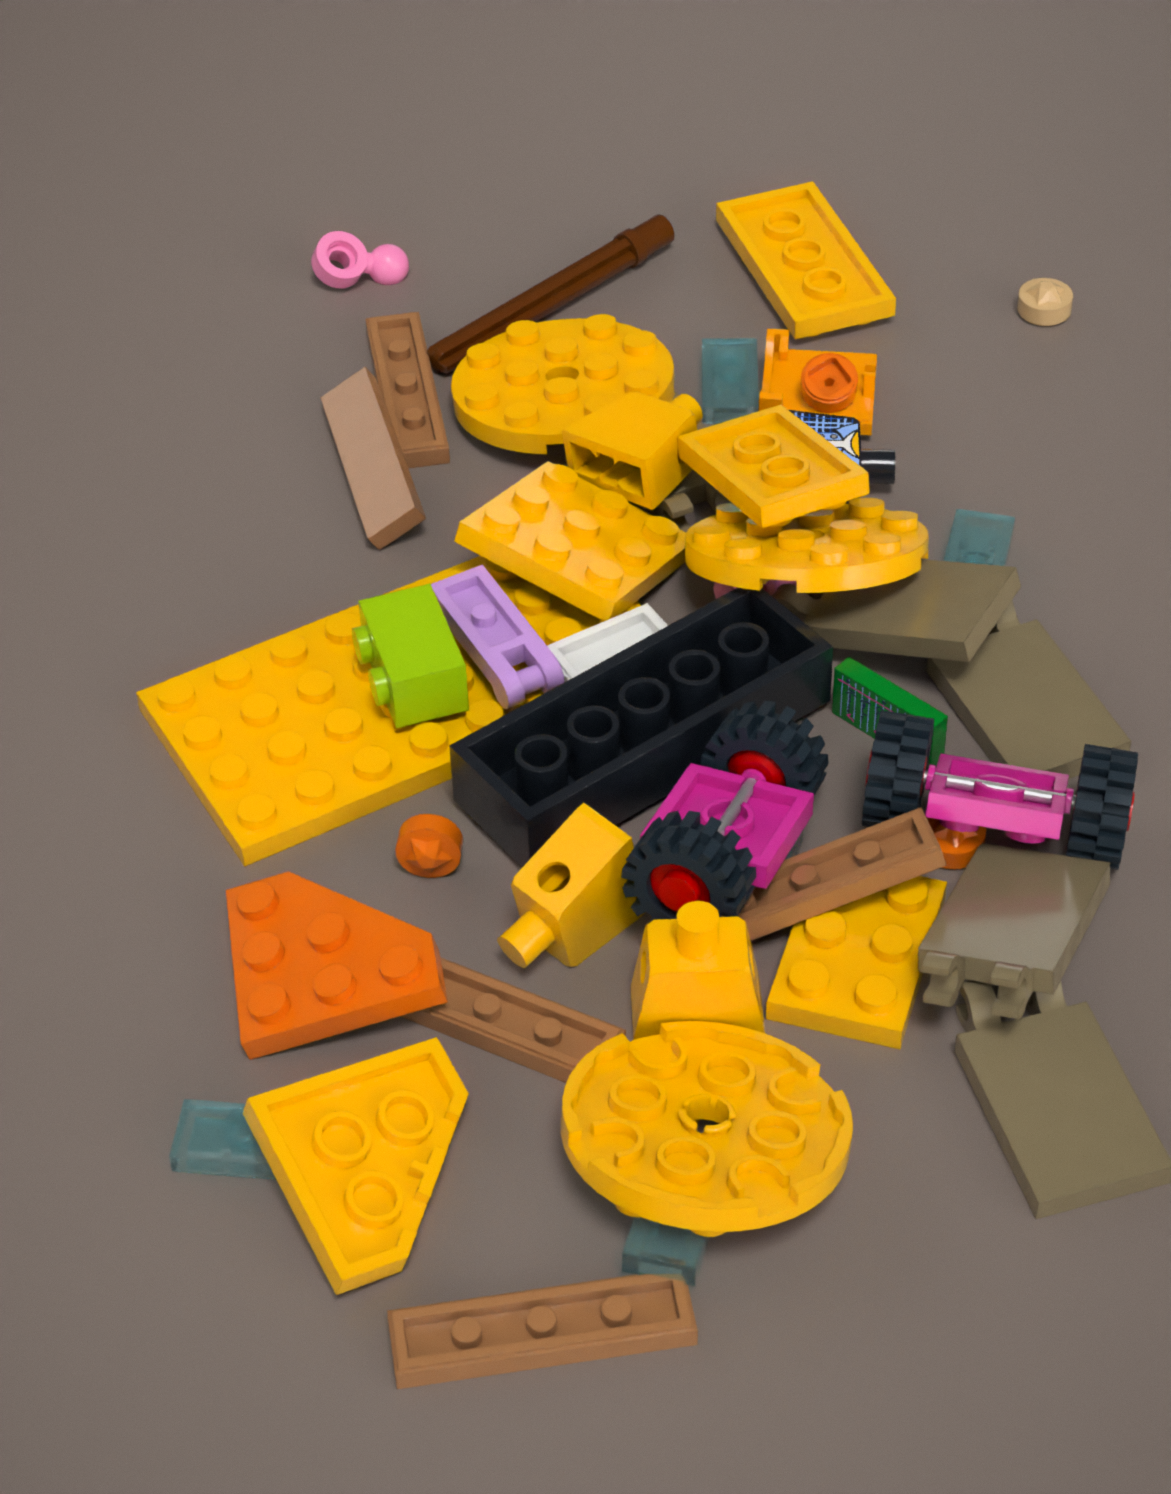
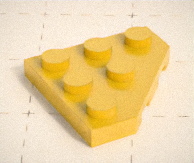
[242,1037,469,1295]

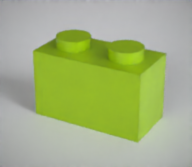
[352,584,469,728]

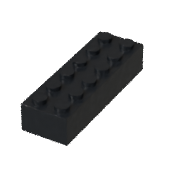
[449,588,833,867]

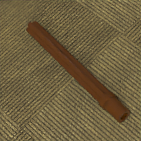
[427,214,675,373]

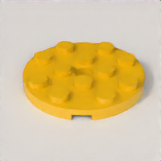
[451,314,675,454]
[685,498,929,593]
[561,1021,853,1237]

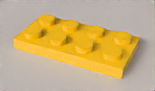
[716,181,896,340]

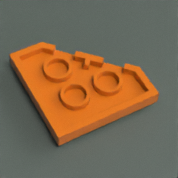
[226,871,448,1060]

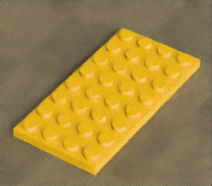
[136,556,641,867]

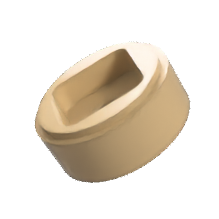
[1017,278,1073,326]

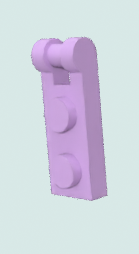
[431,564,564,709]

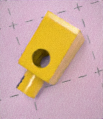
[562,392,703,510]
[497,803,647,968]
[631,901,765,1040]

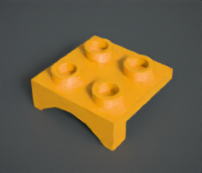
[759,329,877,435]

